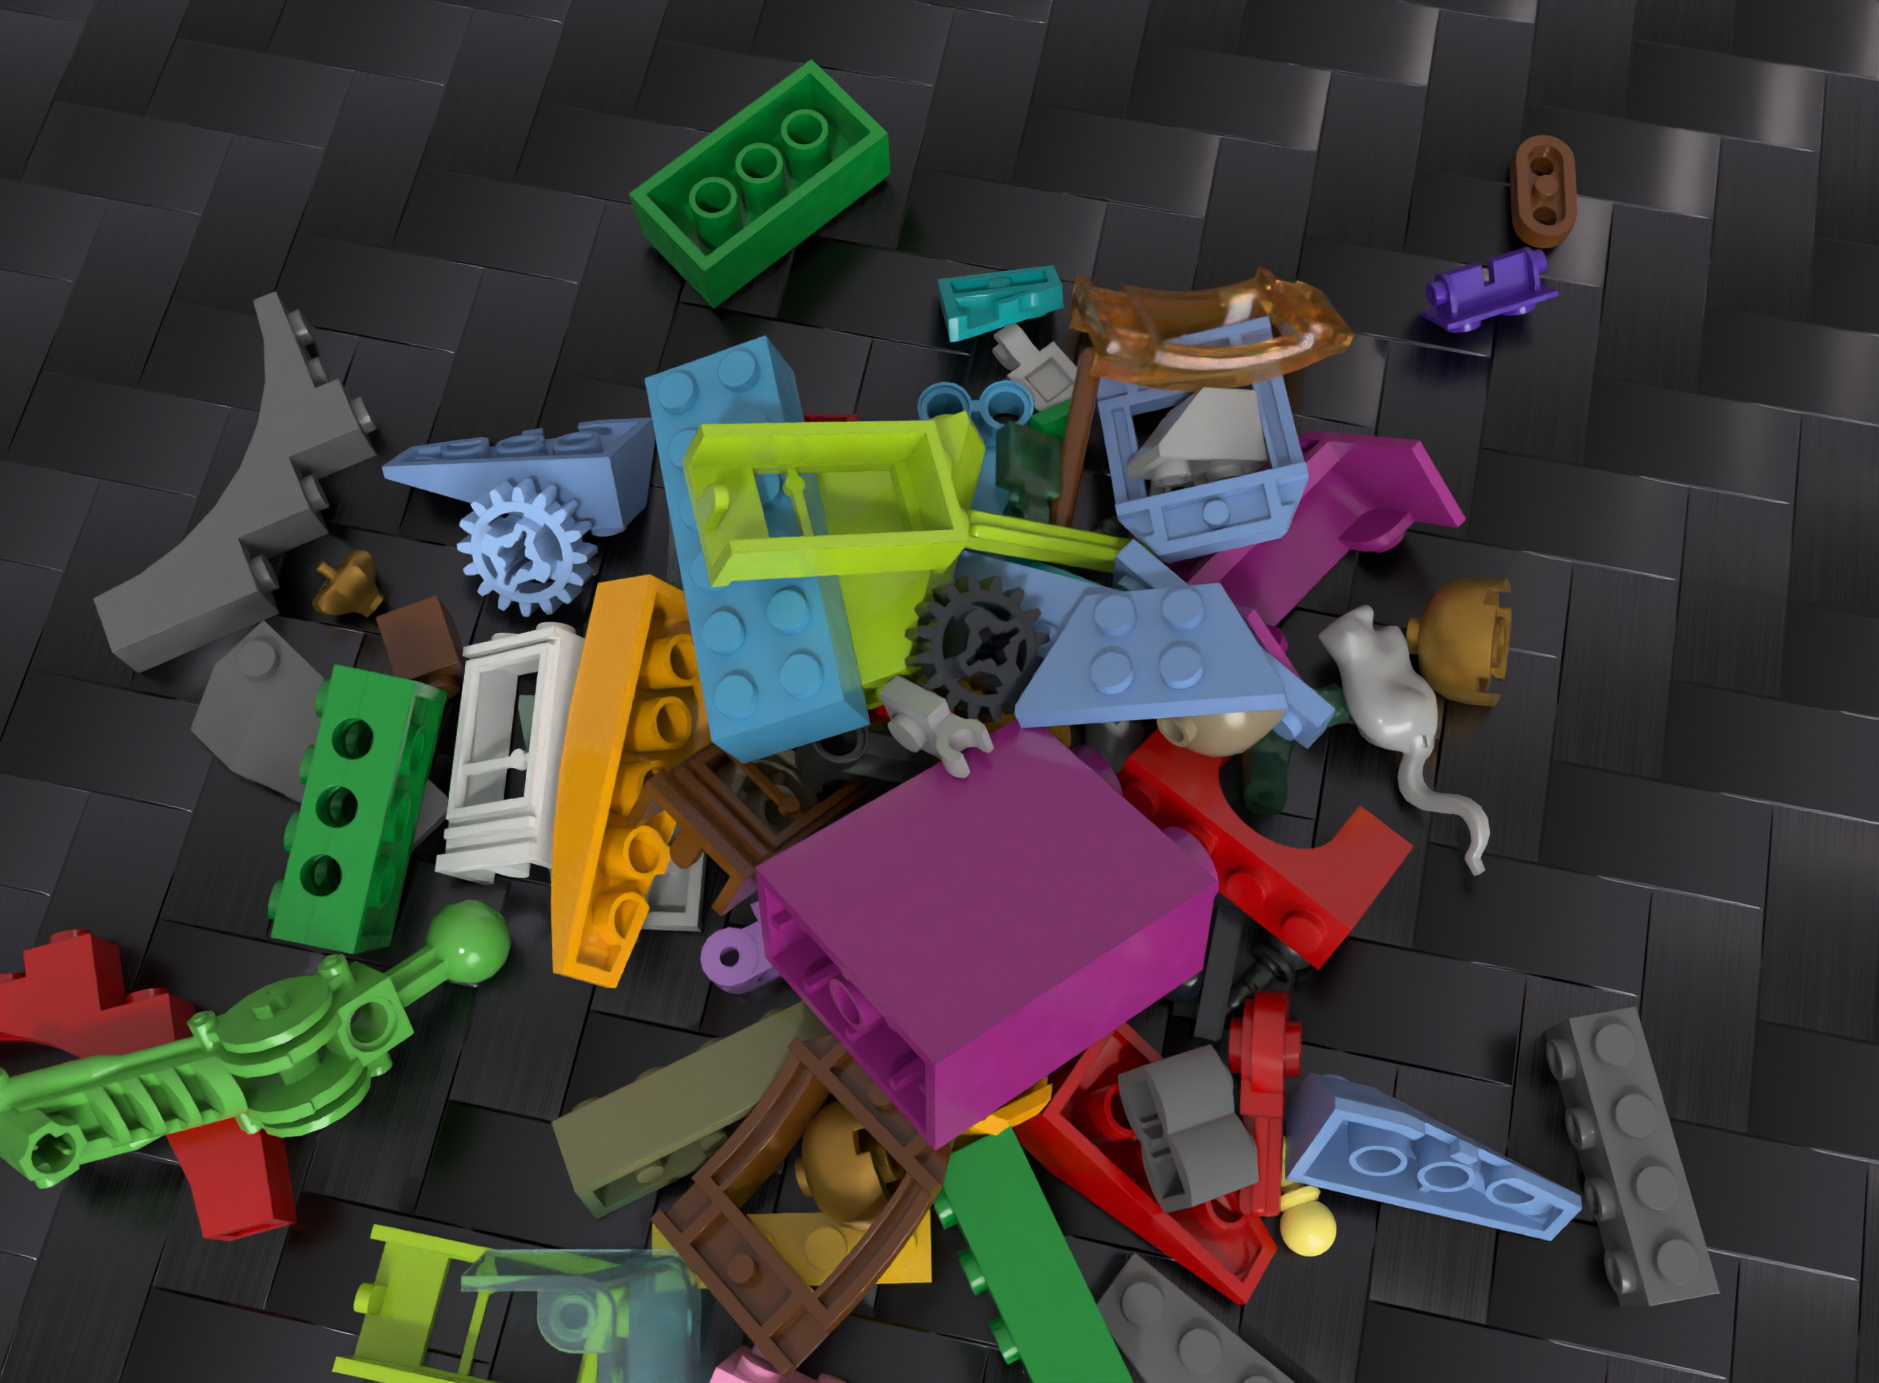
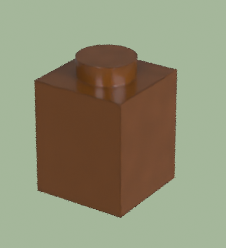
[376,595,467,700]

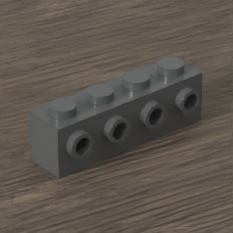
[1544,1006,1720,1307]

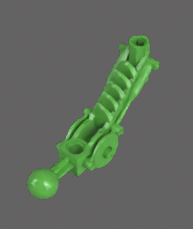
[0,900,512,1189]

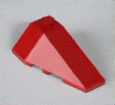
[1012,1022,1278,1305]

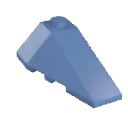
[1285,1072,1582,1241]

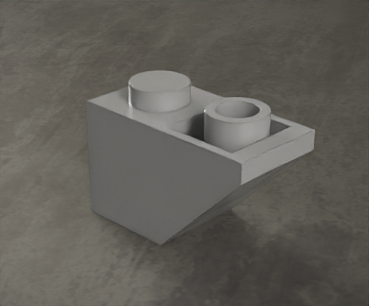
[1126,387,1268,487]

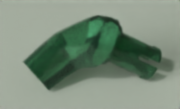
[1241,683,1350,815]

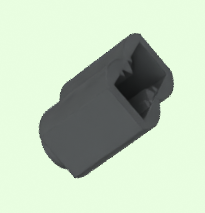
[1118,1044,1259,1213]

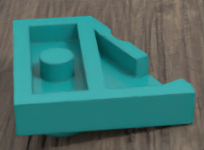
[937,265,1063,342]

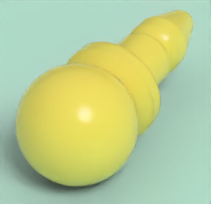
[1280,1135,1337,1256]

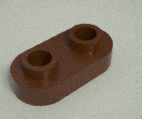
[1510,135,1578,248]

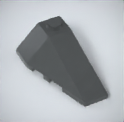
[190,620,449,852]

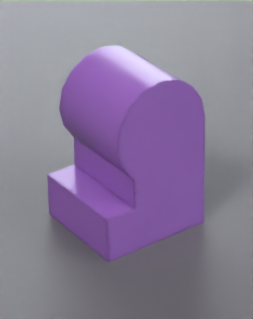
[700,901,781,994]

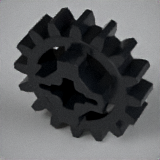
[904,574,1050,724]

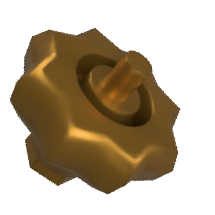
[312,550,384,618]

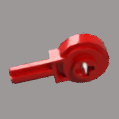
[1229,990,1302,1217]

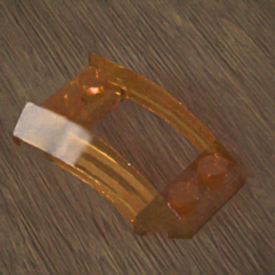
[1069,267,1354,392]

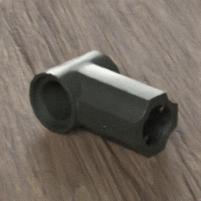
[794,723,936,790]

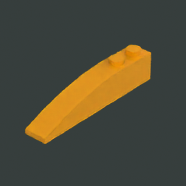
[551,574,712,988]

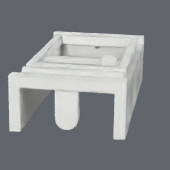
[435,622,585,885]

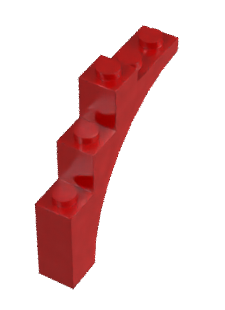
[0,929,297,1241]

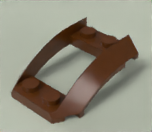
[650,1033,955,1379]

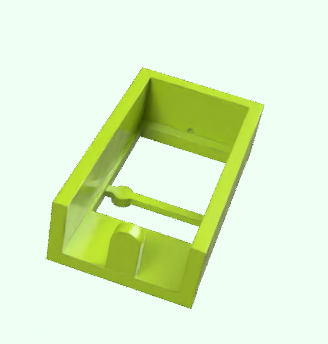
[681,420,970,587]
[332,1224,638,1383]

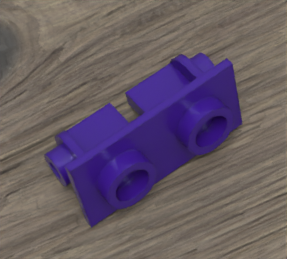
[1421,247,1559,333]

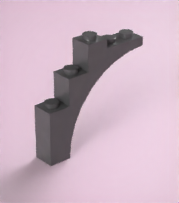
[93,291,377,673]

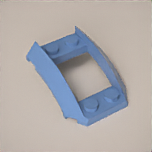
[1097,316,1309,563]

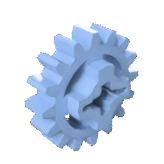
[457,478,597,617]

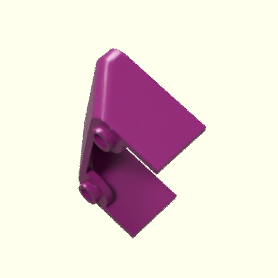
[1164,431,1466,681]

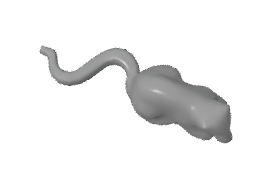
[1318,605,1490,876]

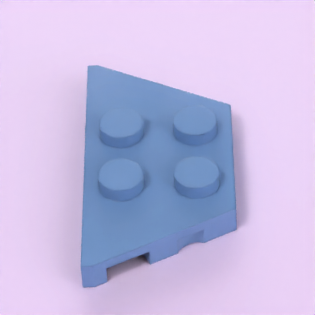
[1015,583,1288,728]

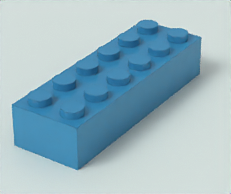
[645,335,870,764]

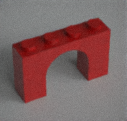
[1117,723,1414,970]

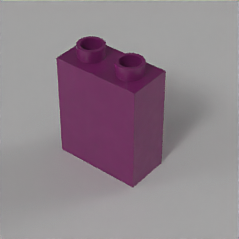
[755,719,1219,1151]

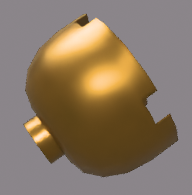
[1406,576,1512,707]
[795,1097,905,1230]

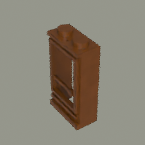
[626,738,882,917]

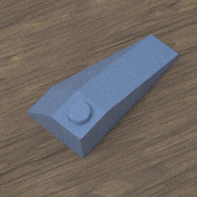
[382,418,655,537]

